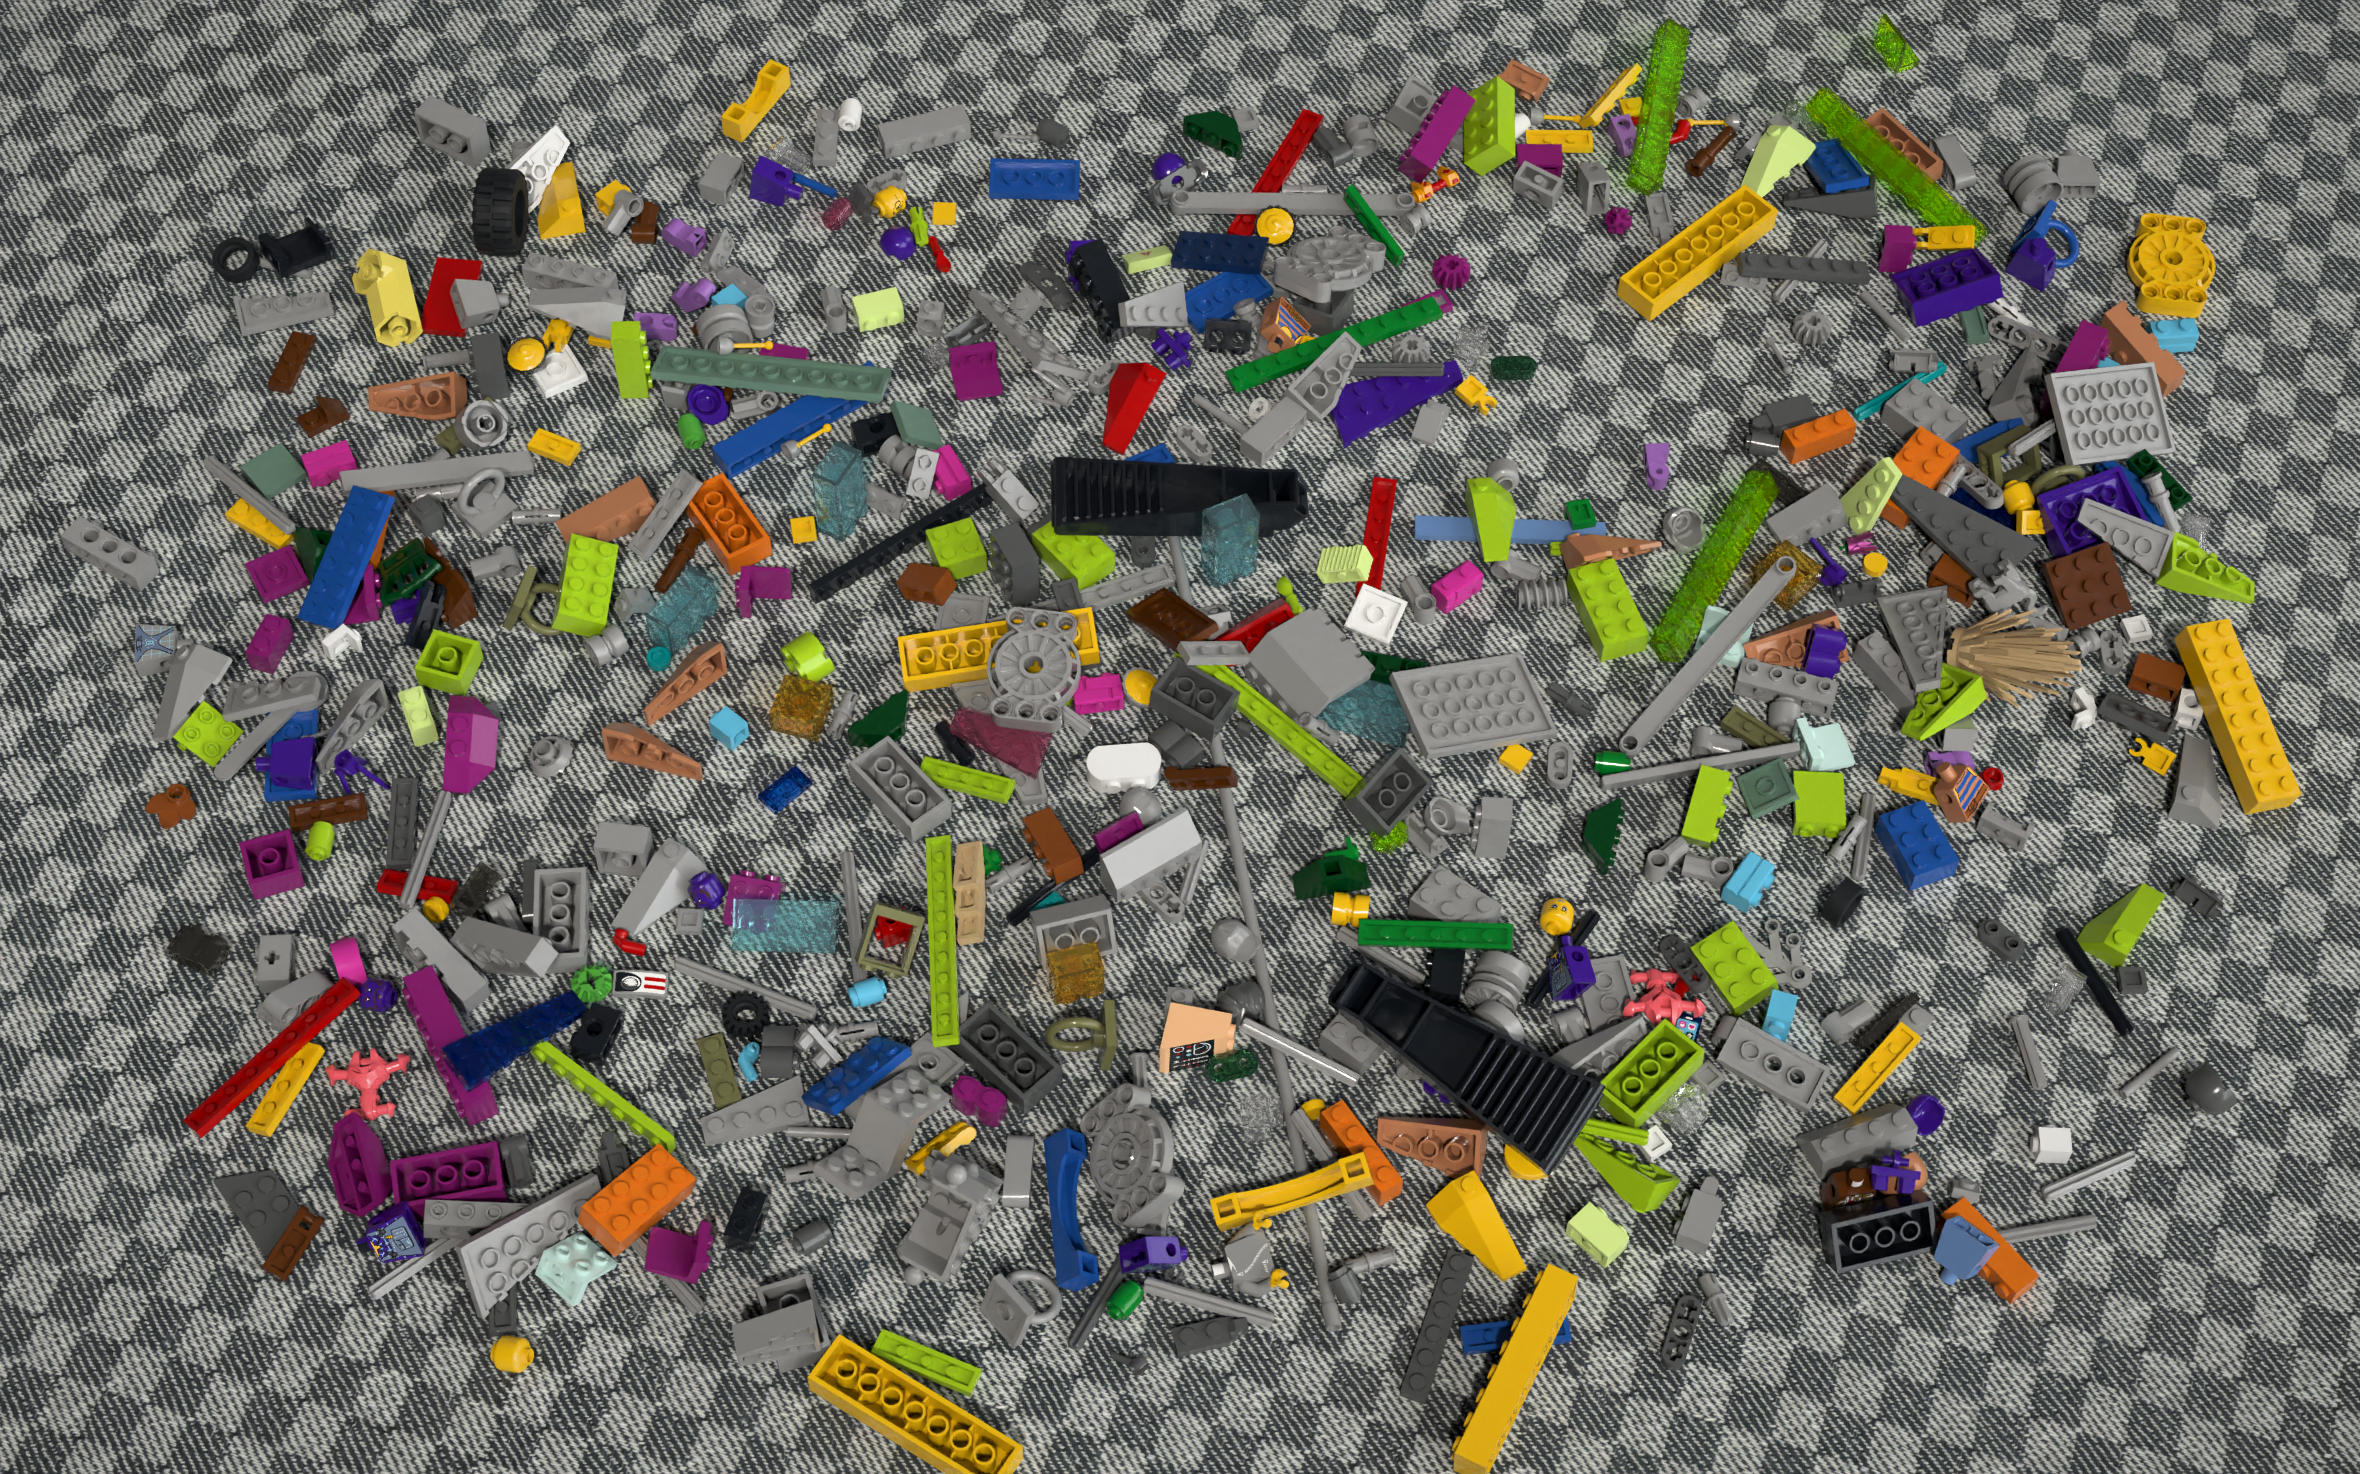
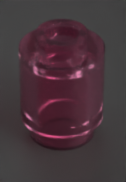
[821,197,853,230]

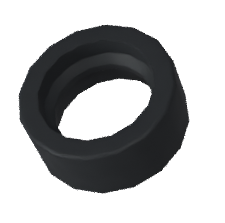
[212,237,260,283]
[1821,878,1865,928]

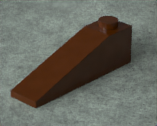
[423,536,478,629]

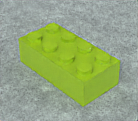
[1464,76,1515,176]
[551,533,619,637]
[1566,558,1649,662]
[1599,1019,1705,1129]

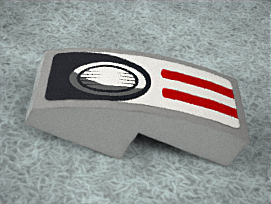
[611,970,669,1001]

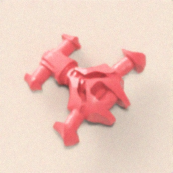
[1623,968,1706,1027]
[325,1048,410,1121]

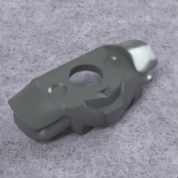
[1148,159,1208,206]
[1020,261,1074,311]

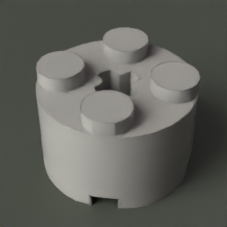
[453,400,508,451]

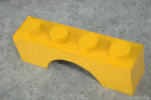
[721,59,791,143]

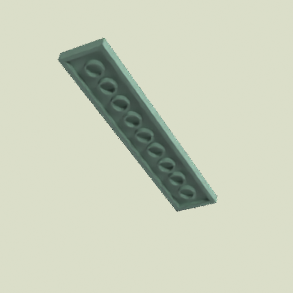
[651,345,891,403]

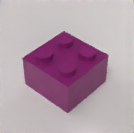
[239,829,305,900]

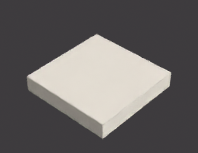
[528,344,588,399]
[1344,583,1408,646]

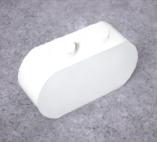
[1087,742,1161,794]

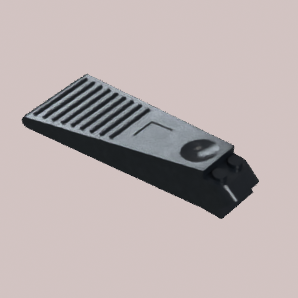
[1050,457,1309,537]
[1328,961,1606,1176]

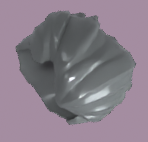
[1217,981,1266,1027]

